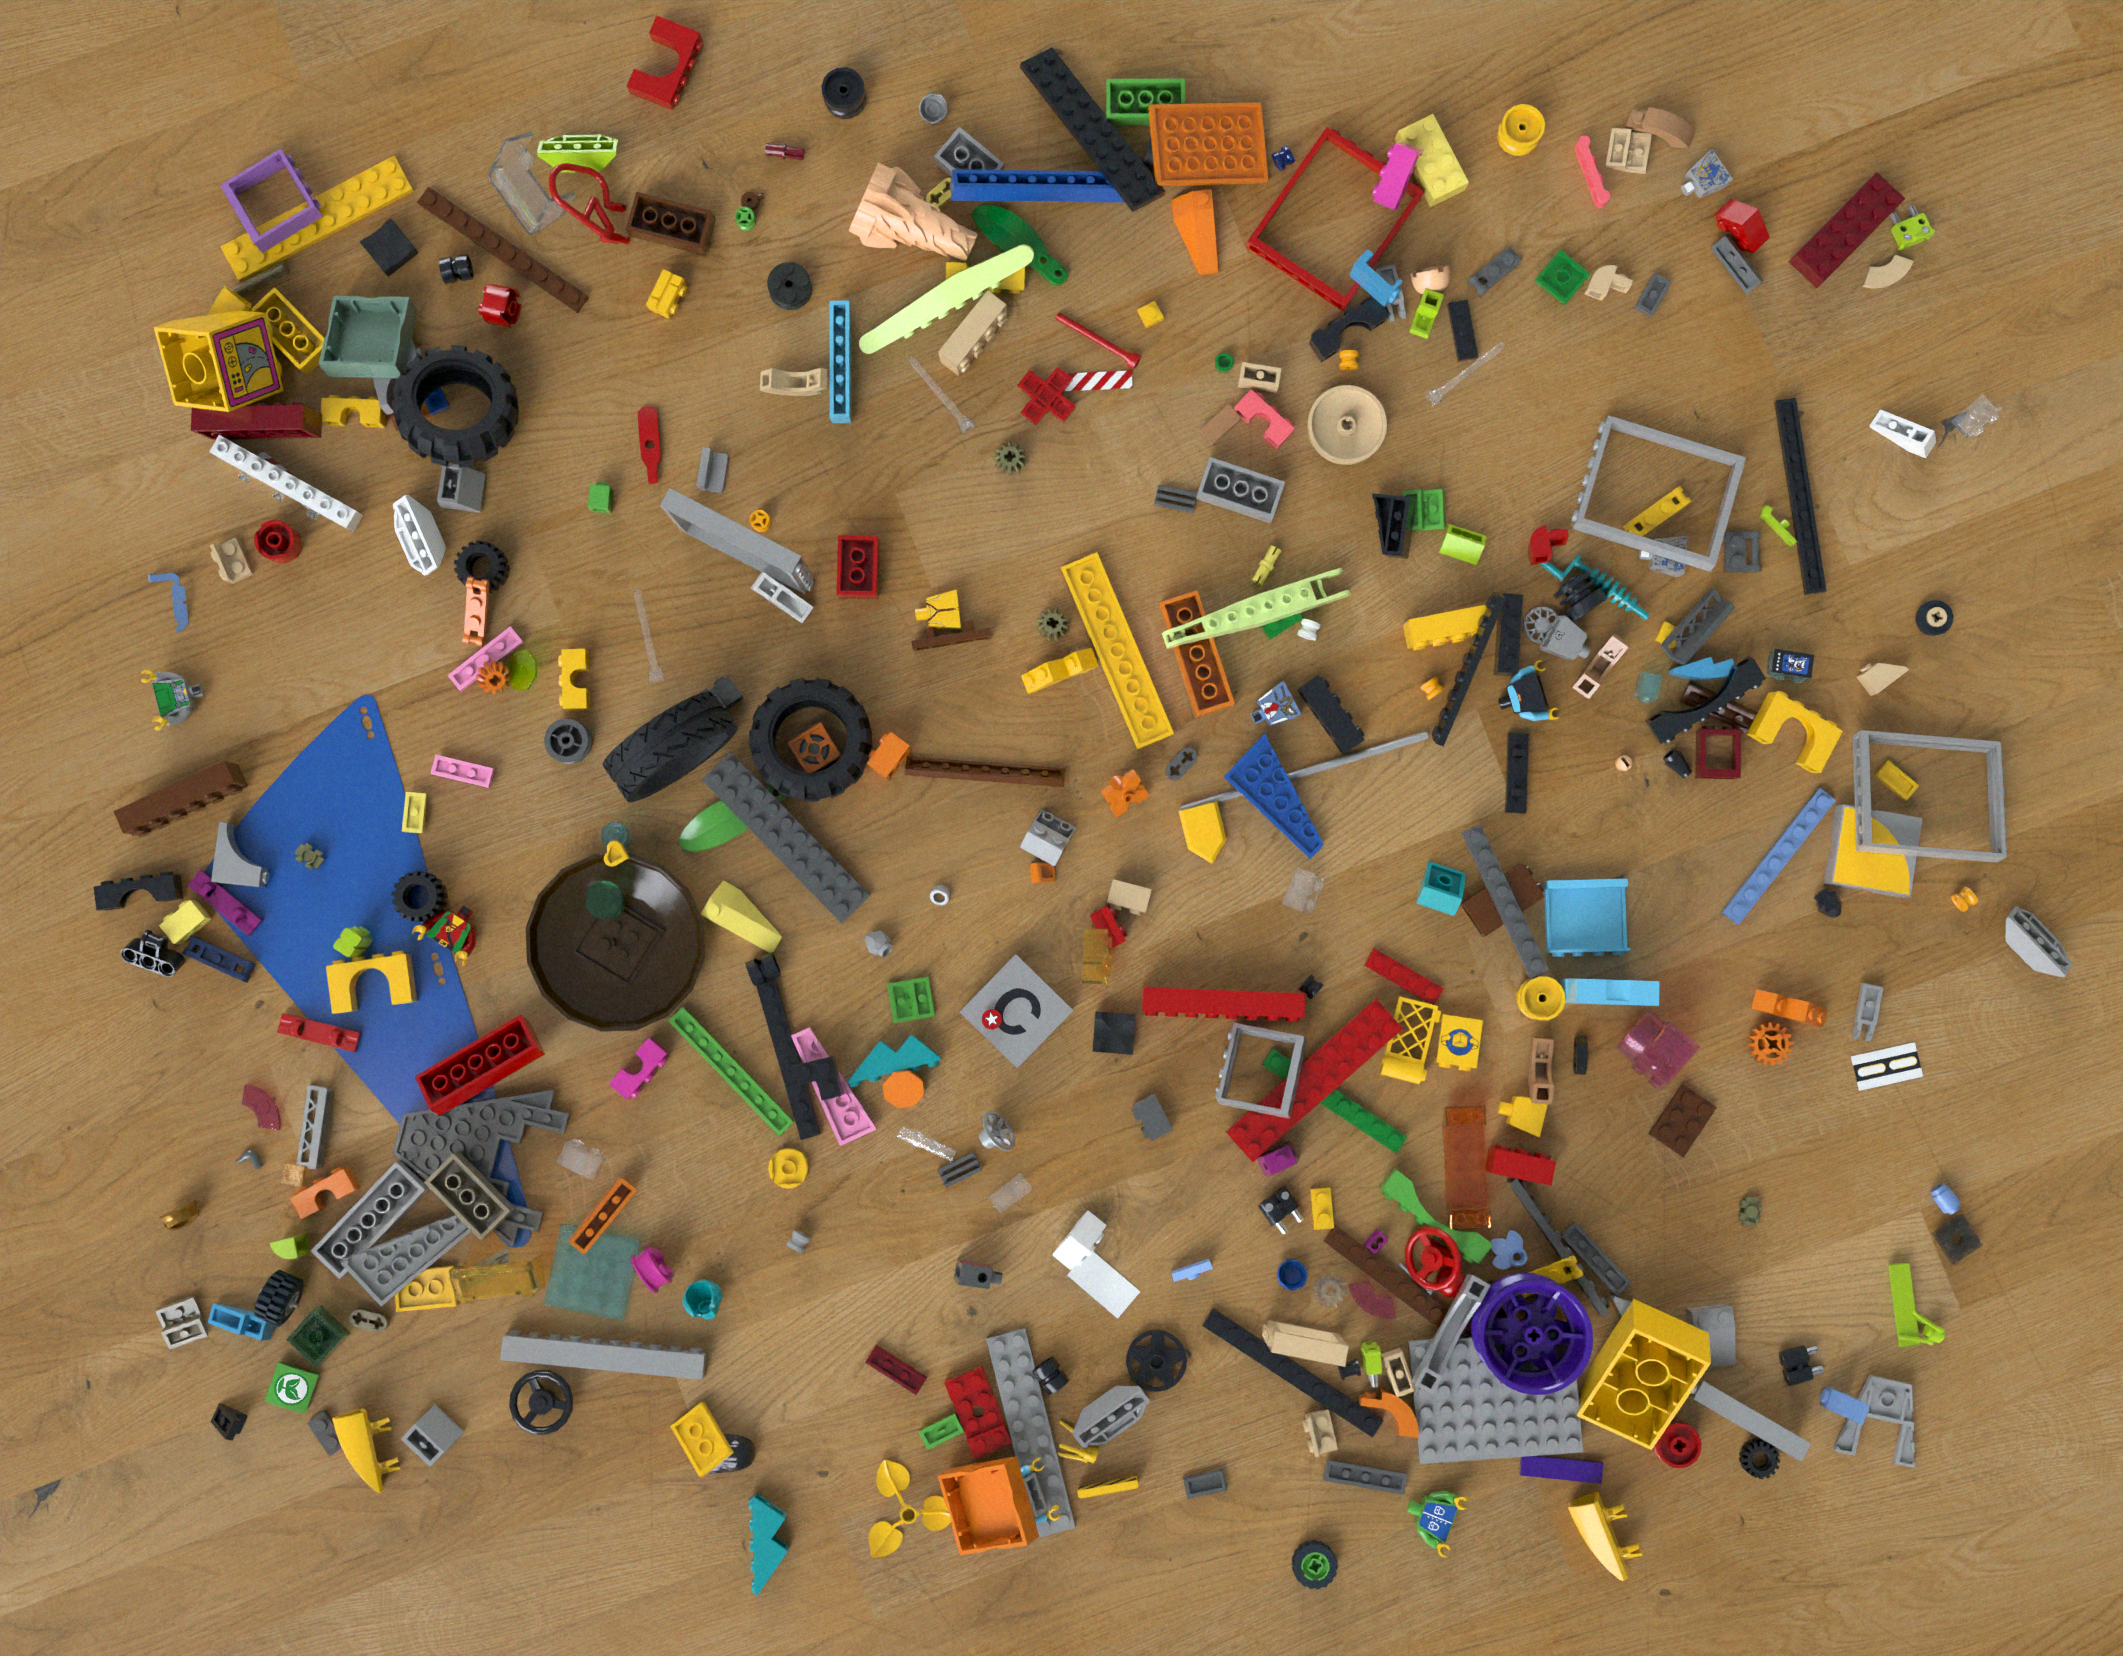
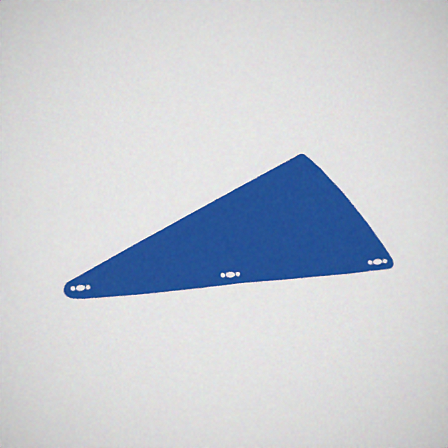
[205,695,531,1248]

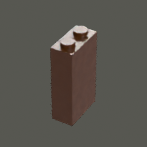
[1460,863,1545,937]

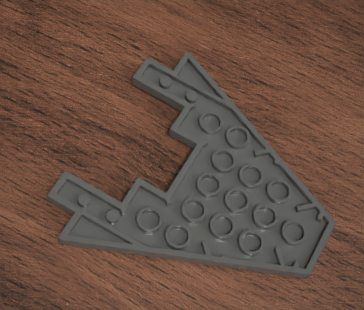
[393,1090,570,1246]

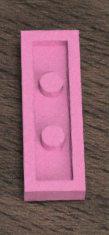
[431,755,495,788]

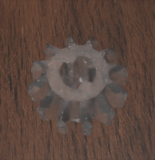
[1313,1273,1347,1308]

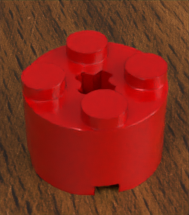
[478,284,521,328]
[254,520,302,563]

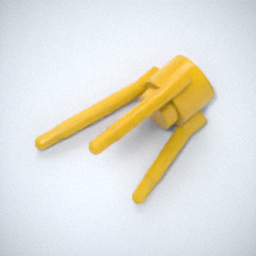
[1057,1420,1099,1464]

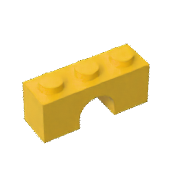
[321,395,386,428]
[558,649,591,711]

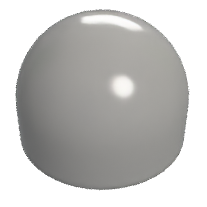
[930,885,950,905]

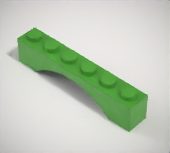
[1380,1168,1493,1264]

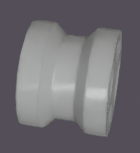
[786,1229,811,1254]

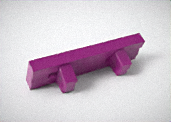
[187,870,264,936]

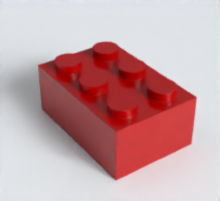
[836,535,880,599]
[1484,1144,1556,1186]

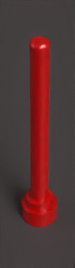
[1056,313,1141,370]

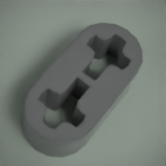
[1165,748,1197,781]

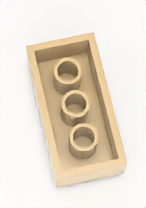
[938,290,1008,376]

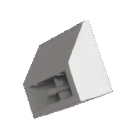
[437,463,486,513]
[1020,809,1076,866]
[401,1404,464,1467]

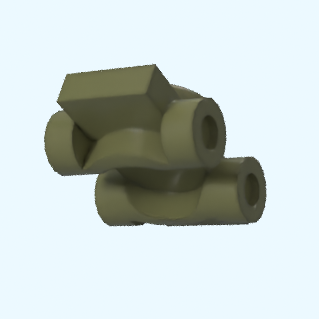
[295,843,325,870]
[1738,1196,1762,1227]

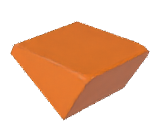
[1030,862,1056,884]

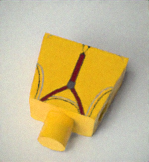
[915,590,962,631]

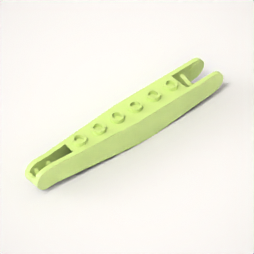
[859,244,1034,354]
[1162,568,1351,649]

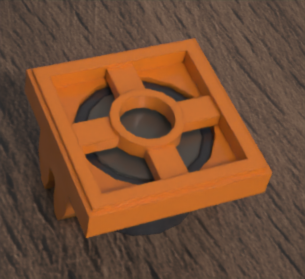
[787,722,842,773]

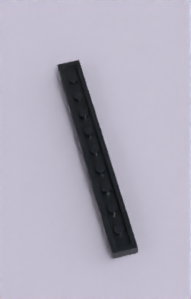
[1774,398,1826,595]
[1202,1308,1384,1438]

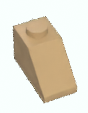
[1856,663,1909,696]

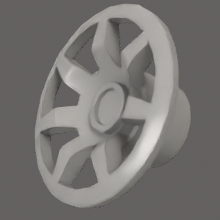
[979,1111,1015,1151]

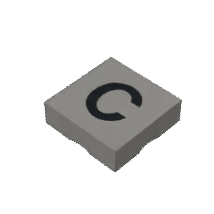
[960,954,1073,1068]

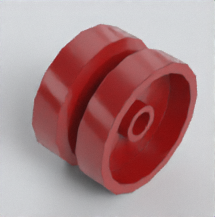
[1652,1418,1702,1468]

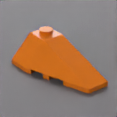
[1171,189,1219,275]

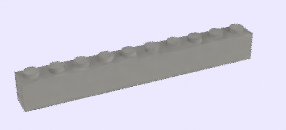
[500,1330,708,1380]

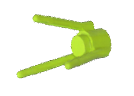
[1899,1312,1946,1345]

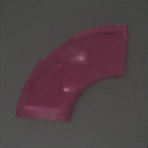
[242,1084,281,1130]
[1348,1281,1396,1318]

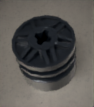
[1553,571,1608,622]

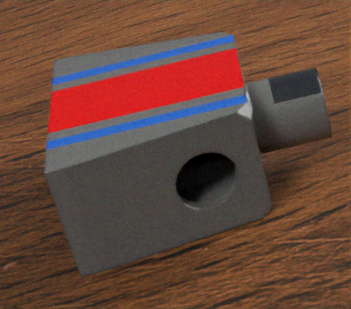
[954,1259,1002,1289]

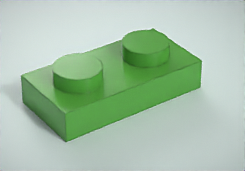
[919,1412,964,1450]

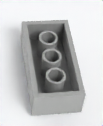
[1196,457,1285,524]

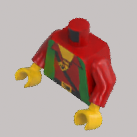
[412,905,476,966]

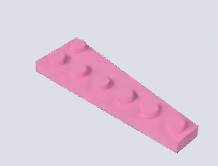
[791,1027,877,1146]

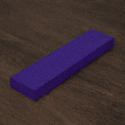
[1519,1455,1603,1484]

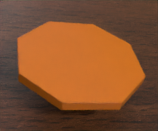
[883,1070,924,1108]

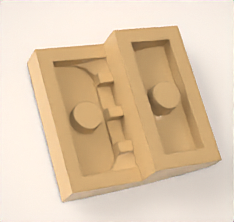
[1606,128,1652,174]

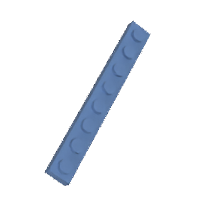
[1721,788,1836,925]

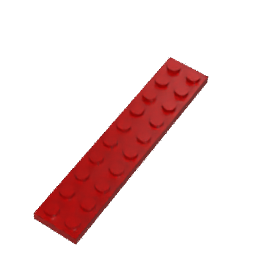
[1225,998,1403,1163]

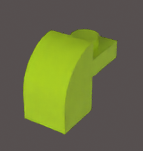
[1409,288,1444,339]

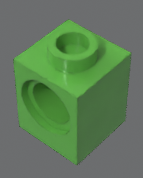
[588,482,614,513]

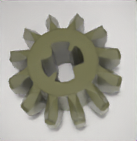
[993,441,1027,476]
[1036,608,1069,641]

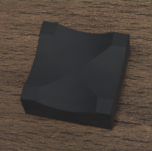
[360,218,419,277]
[1092,1011,1136,1055]

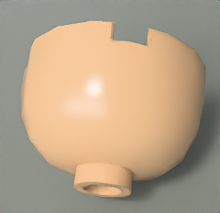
[1410,265,1450,294]

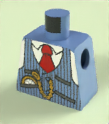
[1250,681,1301,727]

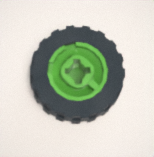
[1291,1540,1338,1589]

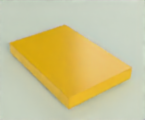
[395,1265,458,1312]
[670,1402,734,1478]

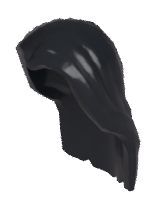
[708,1434,755,1474]

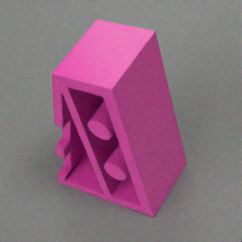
[1372,142,1424,210]

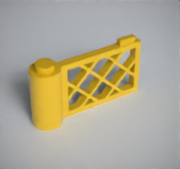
[1380,996,1441,1084]

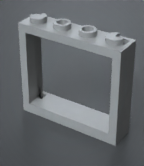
[1215,1023,1307,1119]

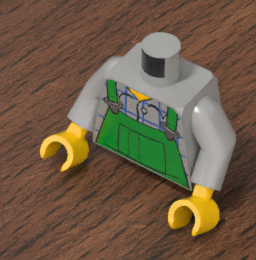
[141,669,205,731]

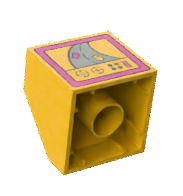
[154,310,284,412]

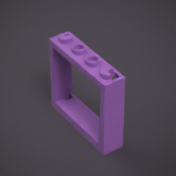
[220,149,323,253]

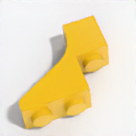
[1021,648,1098,694]

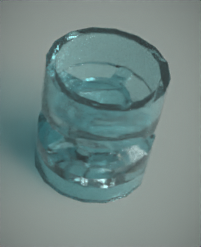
[601,822,632,848]

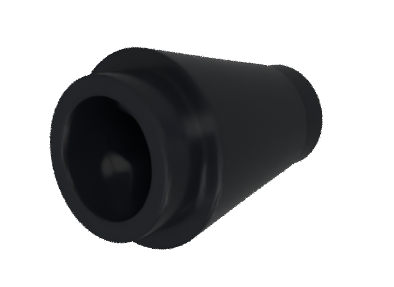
[1663,749,1692,778]

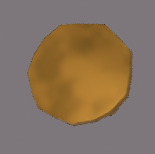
[159,1200,199,1231]

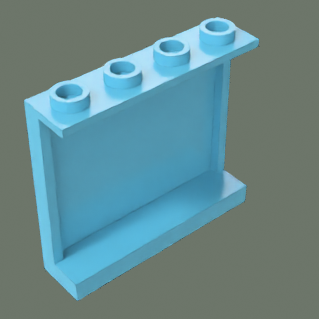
[1543,879,1631,957]

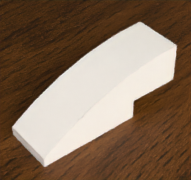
[751,572,813,623]

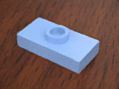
[1171,1259,1213,1282]

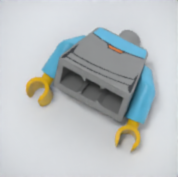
[1020,1457,1061,1523]

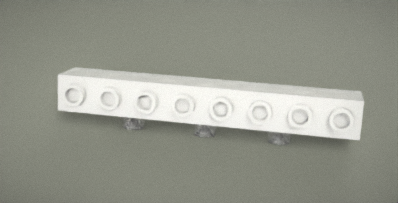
[209,435,363,532]

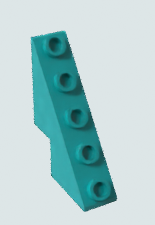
[847,1034,941,1087]
[749,1492,790,1597]

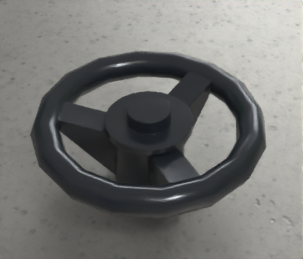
[509,1370,574,1435]

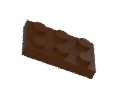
[1649,1084,1717,1157]

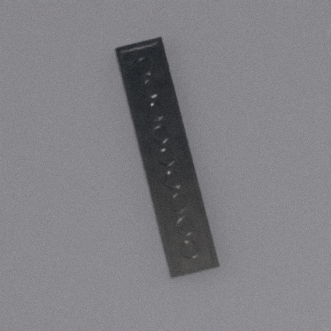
[1020,48,1165,212]

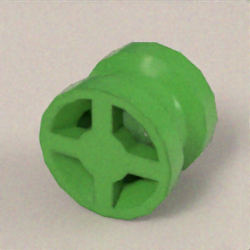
[735,207,756,231]

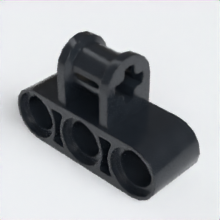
[120,930,185,977]

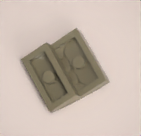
[155,1294,209,1350]

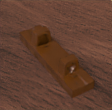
[911,620,992,651]

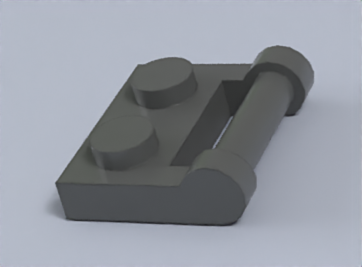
[1724,531,1762,573]

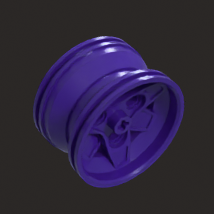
[1470,1272,1593,1395]

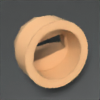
[1615,755,1633,771]

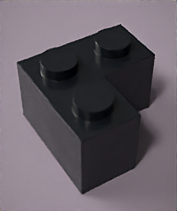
[793,1056,844,1100]

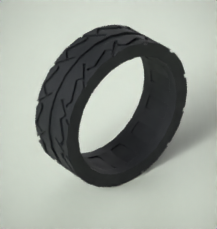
[603,691,738,802]

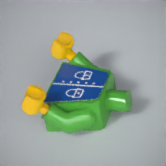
[1406,1490,1469,1558]

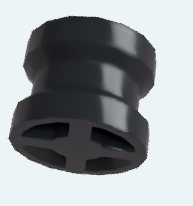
[1299,974,1323,1000]

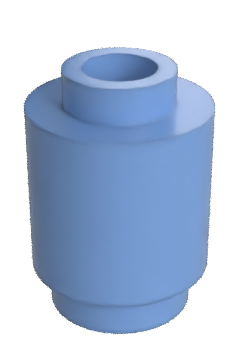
[1930,1183,1961,1215]

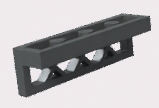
[1660,588,1735,665]

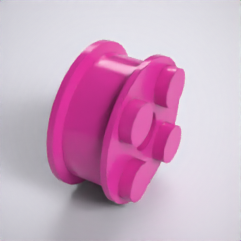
[631,1245,675,1293]

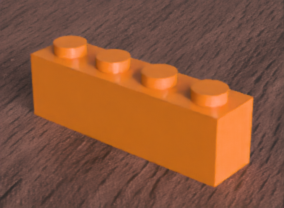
[567,1177,637,1255]

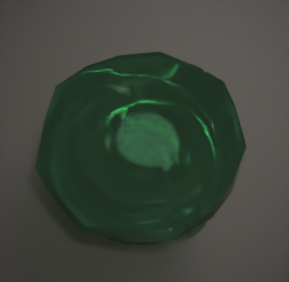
[585,881,625,920]

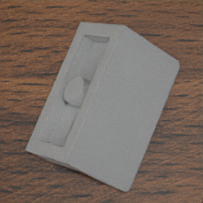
[696,447,729,493]

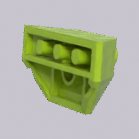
[537,134,618,173]

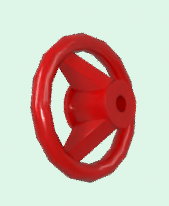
[1405,1226,1461,1291]

